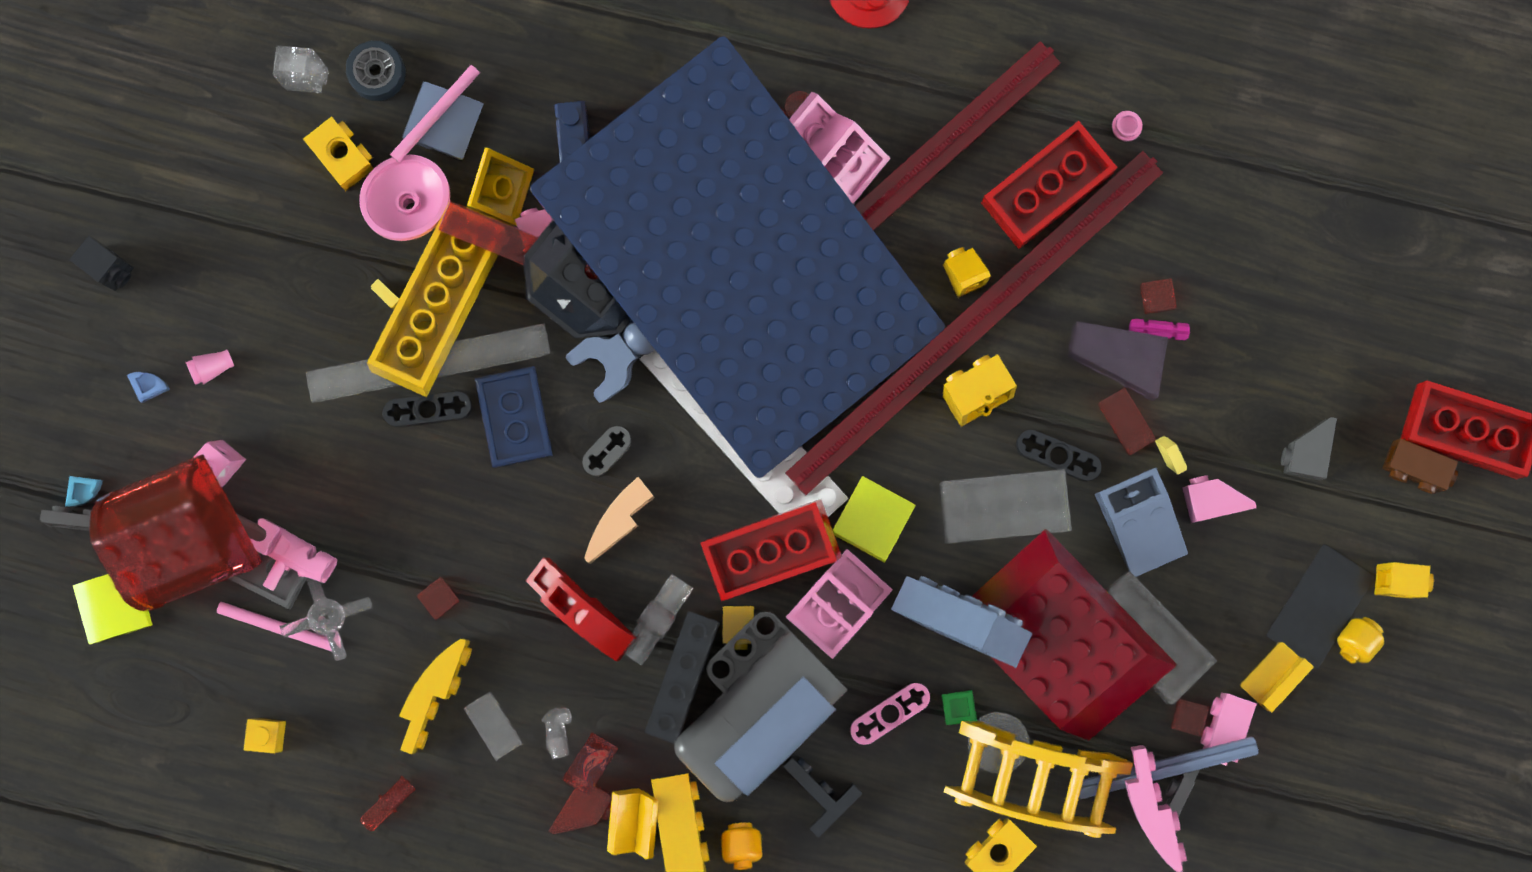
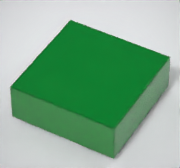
[941,690,977,725]

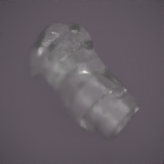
[542,707,572,760]

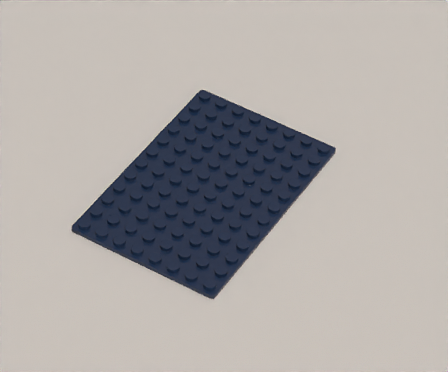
[530,37,945,478]

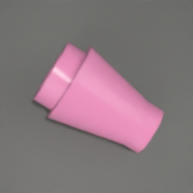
[186,349,234,385]

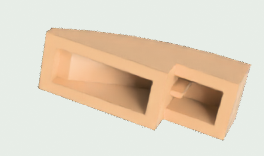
[584,477,655,564]

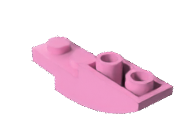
[1125,745,1186,872]

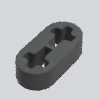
[582,426,632,477]

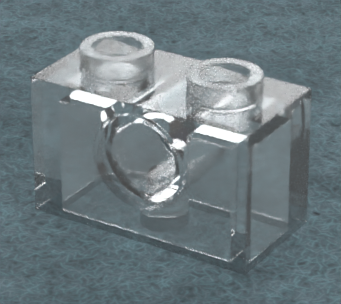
[273,45,328,93]

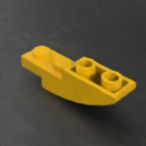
[399,639,472,754]

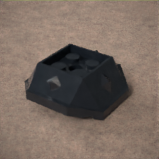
[523,219,631,338]

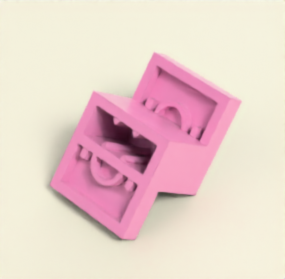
[789,92,890,204]
[786,549,893,659]

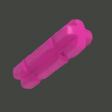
[1129,319,1190,340]

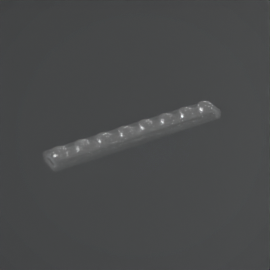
[306,324,551,403]

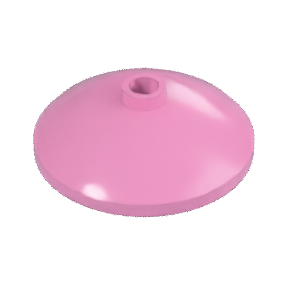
[360,155,450,241]

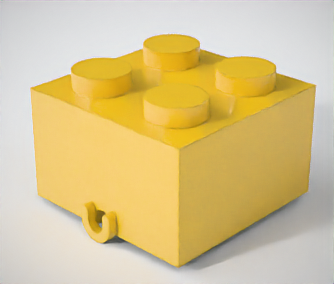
[943,354,1017,427]

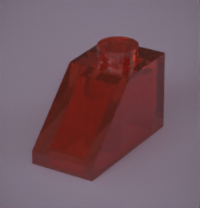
[549,778,612,834]

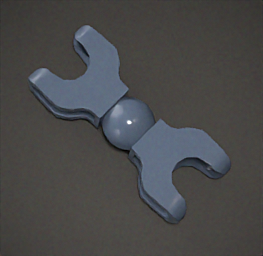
[566,320,655,403]

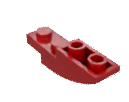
[526,557,637,661]

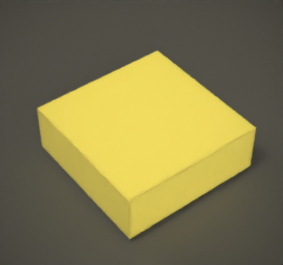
[371,279,399,310]
[1155,436,1187,475]

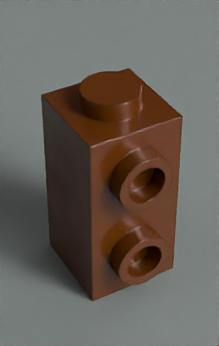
[1382,438,1458,494]

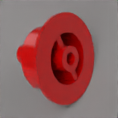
[830,0,909,29]

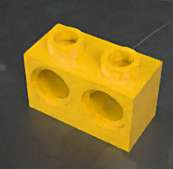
[1374,562,1434,599]

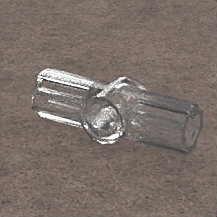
[625,574,694,665]

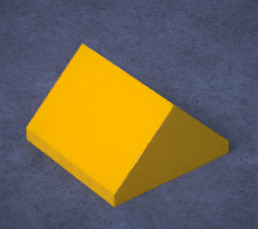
[467,148,534,226]

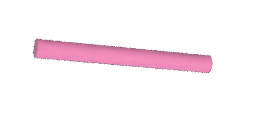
[390,65,480,162]
[217,602,337,652]

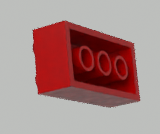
[981,121,1118,249]
[1401,380,1532,479]
[701,499,842,601]

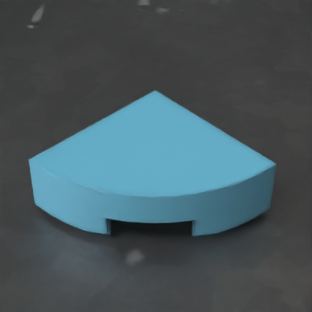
[65,476,103,507]

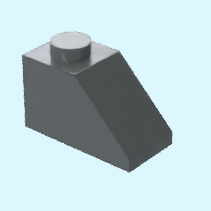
[1281,417,1337,481]

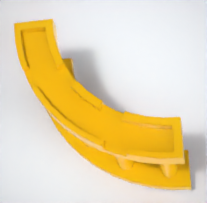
[944,721,1133,838]

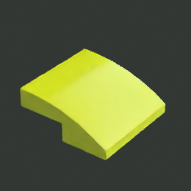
[833,476,916,563]
[73,567,153,644]

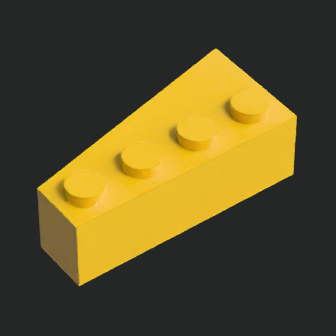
[651,773,709,872]

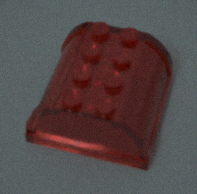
[89,454,262,612]

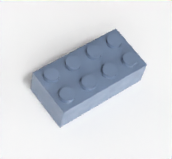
[891,576,1032,668]

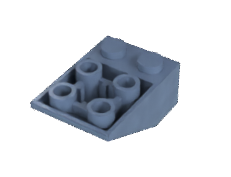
[1094,468,1188,578]

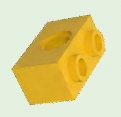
[303,116,374,191]
[965,818,1037,872]

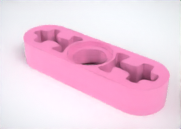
[850,683,930,745]

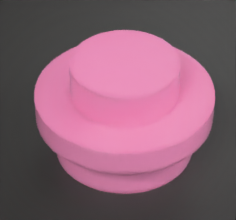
[1112,111,1143,141]

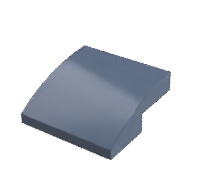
[402,82,483,160]

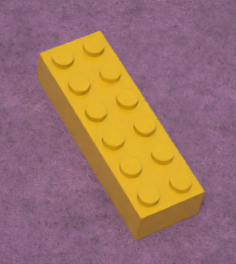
[367,202,507,397]

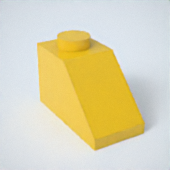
[943,247,991,298]

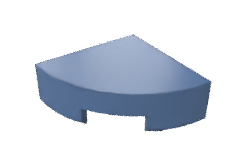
[127,372,170,403]

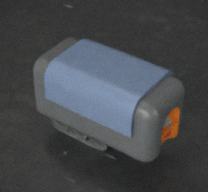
[674,612,848,802]

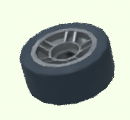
[346,40,406,101]

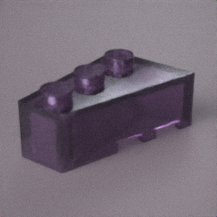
[1068,321,1168,401]

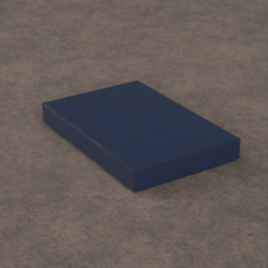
[475,366,553,468]

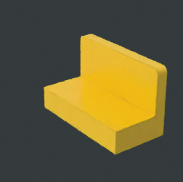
[1240,642,1314,712]
[607,788,658,859]

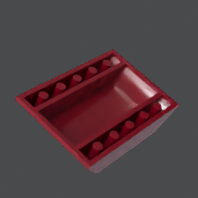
[971,528,1177,741]

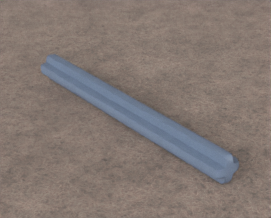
[1079,737,1258,799]

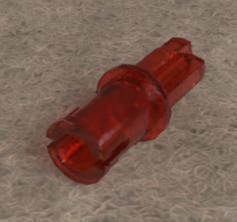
[360,776,416,831]

